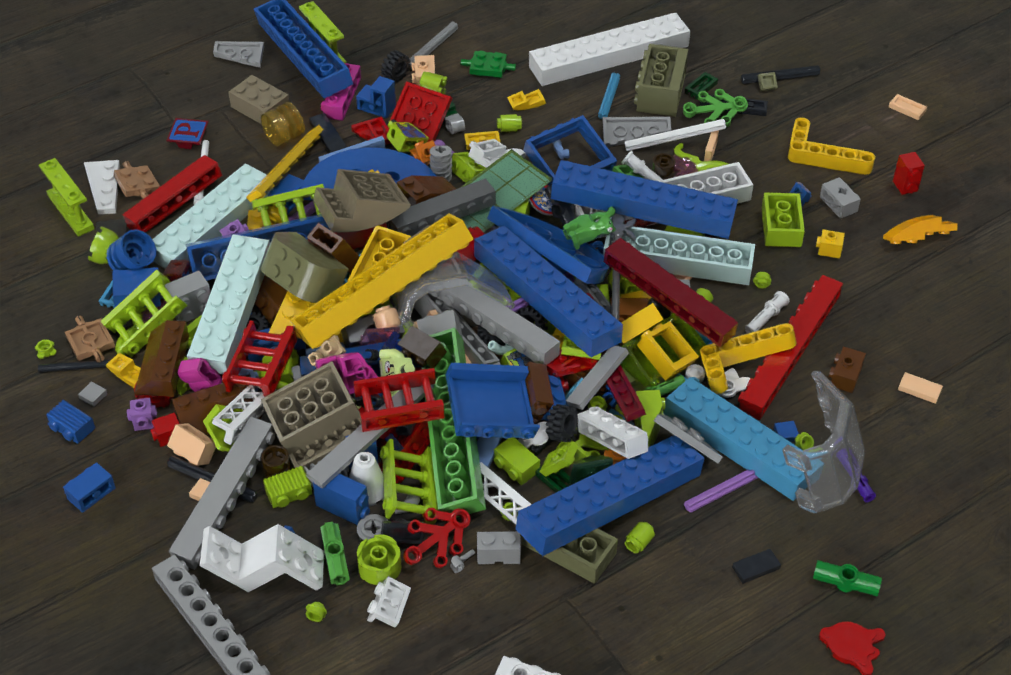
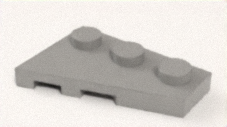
[213,41,264,68]

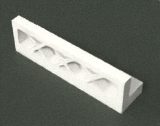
[212,385,266,445]
[480,462,532,525]

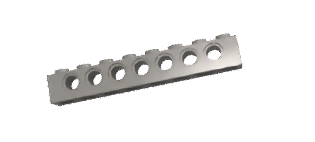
[152,554,270,675]

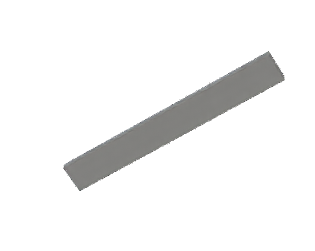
[306,384,434,489]

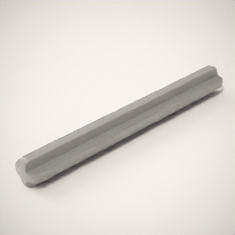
[408,21,458,70]

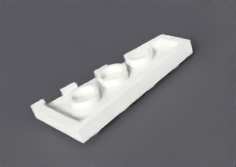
[84,160,120,215]

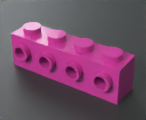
[321,63,361,121]

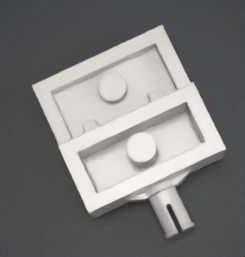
[469,139,507,170]

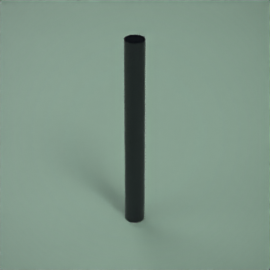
[38,359,112,372]

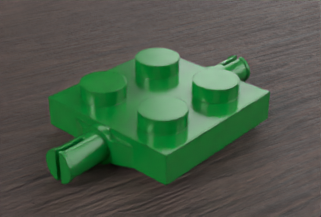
[460,51,516,77]

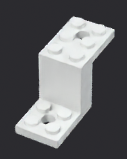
[200,524,324,592]

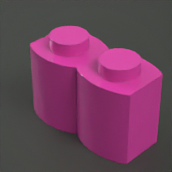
[177,358,222,392]

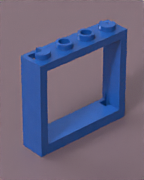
[523,115,617,186]

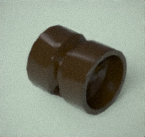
[652,153,676,180]
[261,445,291,479]

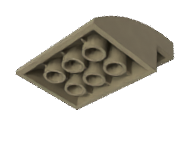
[313,169,411,232]
[261,361,361,469]

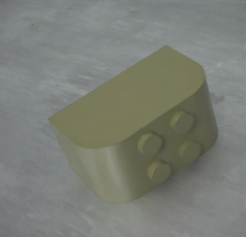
[261,232,349,303]

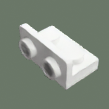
[367,576,411,628]

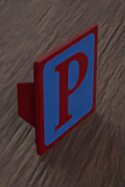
[166,118,209,149]

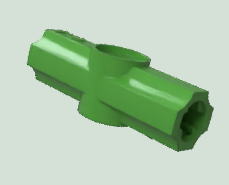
[320,522,350,586]

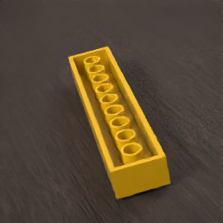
[290,213,473,349]

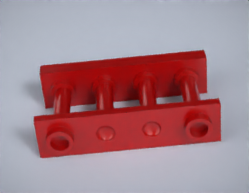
[222,321,298,397]
[353,368,444,432]

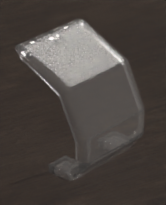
[391,252,515,330]
[782,371,865,513]

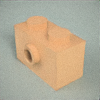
[412,55,435,86]
[167,423,216,466]

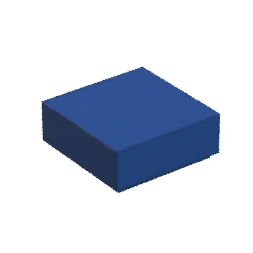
[774,421,799,442]

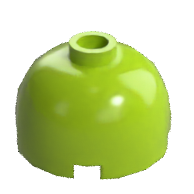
[88,226,119,264]

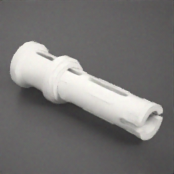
[621,150,663,181]
[745,291,790,334]

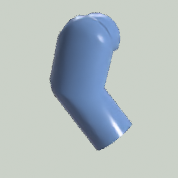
[553,139,569,159]

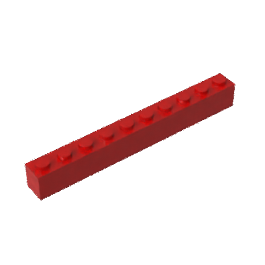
[738,275,843,420]

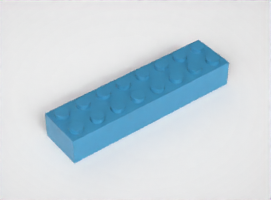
[663,377,821,501]

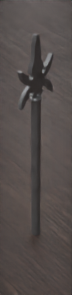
[599,214,636,321]

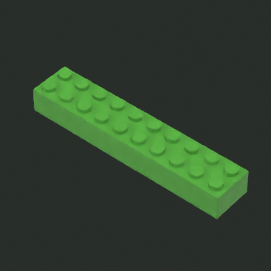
[422,327,486,518]

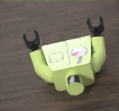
[365,349,415,410]

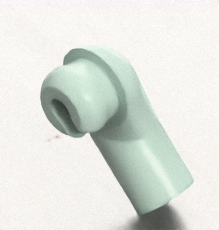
[488,341,514,355]

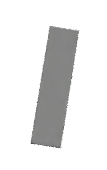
[566,346,629,410]

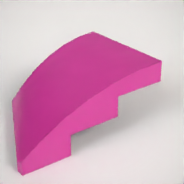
[315,352,378,394]

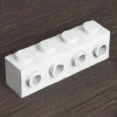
[578,407,648,459]

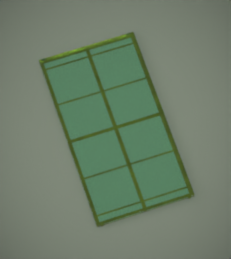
[460,149,552,232]

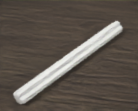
[625,119,726,151]

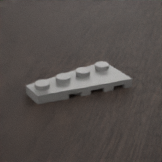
[602,117,671,147]

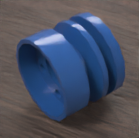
[106,230,156,270]

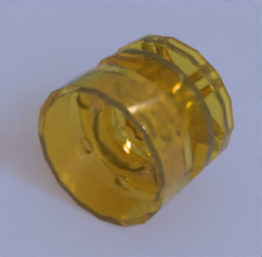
[260,102,305,146]

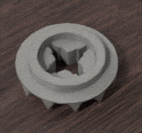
[357,514,388,540]

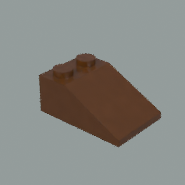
[396,175,456,206]

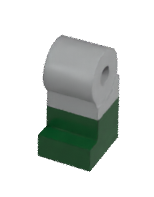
[443,102,465,134]

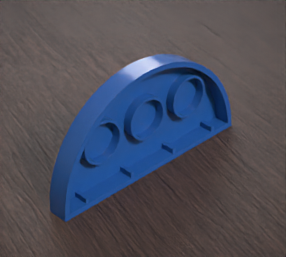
[301,147,436,200]
[487,206,610,284]

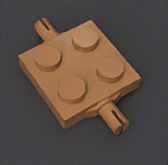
[113,161,160,199]
[65,316,115,362]

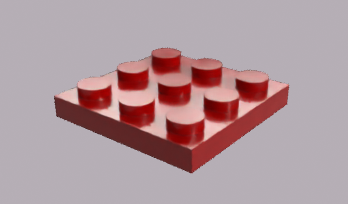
[389,81,453,142]

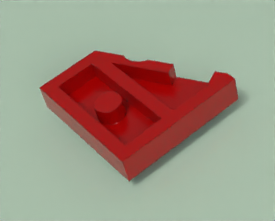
[351,116,391,145]

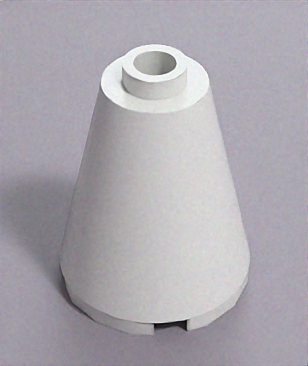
[349,452,384,506]

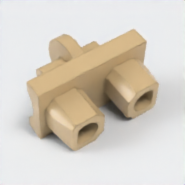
[308,335,346,369]

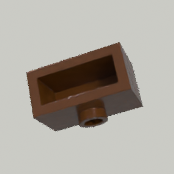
[829,346,866,393]

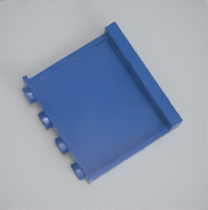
[445,363,540,439]

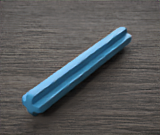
[598,73,620,119]

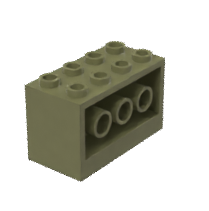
[634,44,688,117]

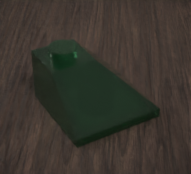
[568,455,613,487]

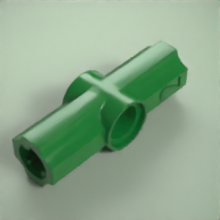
[813,560,882,596]

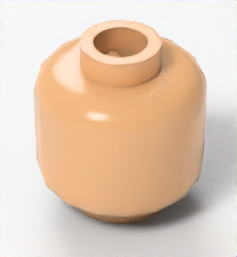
[373,305,401,335]

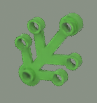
[683,89,748,127]

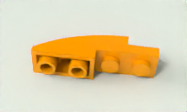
[883,215,958,244]

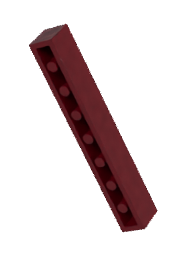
[603,238,738,348]

